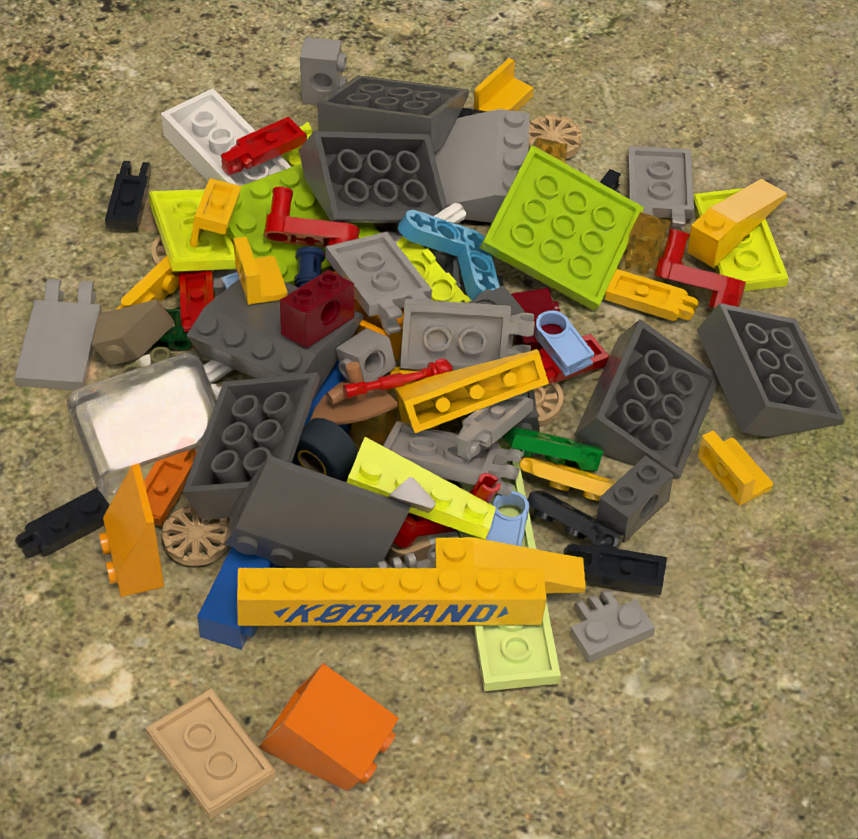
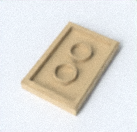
[146,688,277,819]

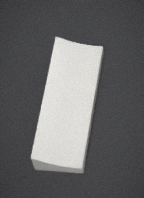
[161,88,291,186]

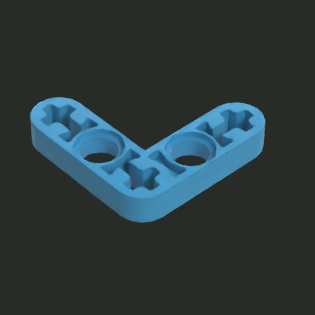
[398,210,500,300]

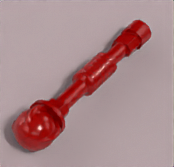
[343,358,453,399]

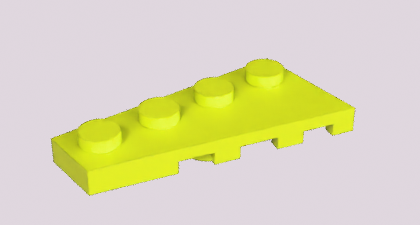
[346,437,496,540]

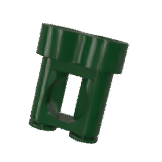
[151,306,192,351]

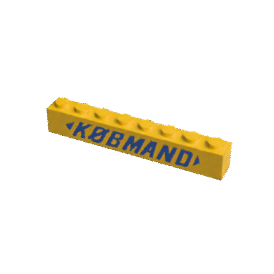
[237,568,547,626]

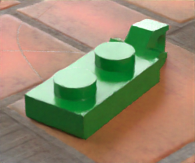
[503,426,603,471]

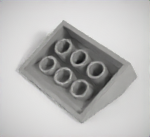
[434,109,529,223]

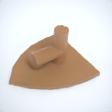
[310,362,399,425]

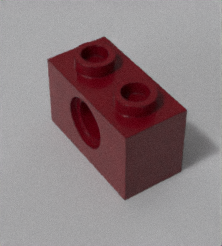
[280,270,355,349]

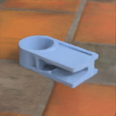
[535,311,595,377]
[486,491,529,546]

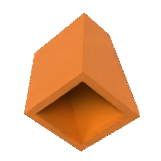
[259,663,399,791]

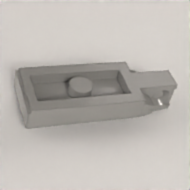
[456,395,533,460]

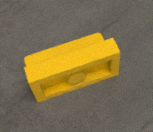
[474,58,534,112]
[190,178,241,247]
[233,237,288,305]
[698,430,773,506]

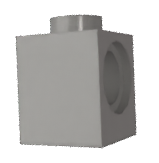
[336,328,397,383]

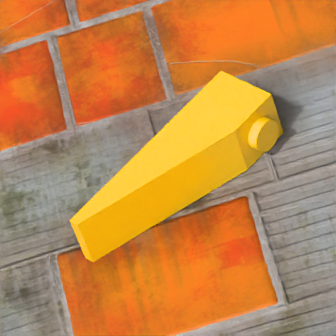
[687,179,788,268]
[397,349,549,433]
[435,537,586,593]

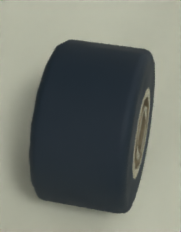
[292,418,358,481]

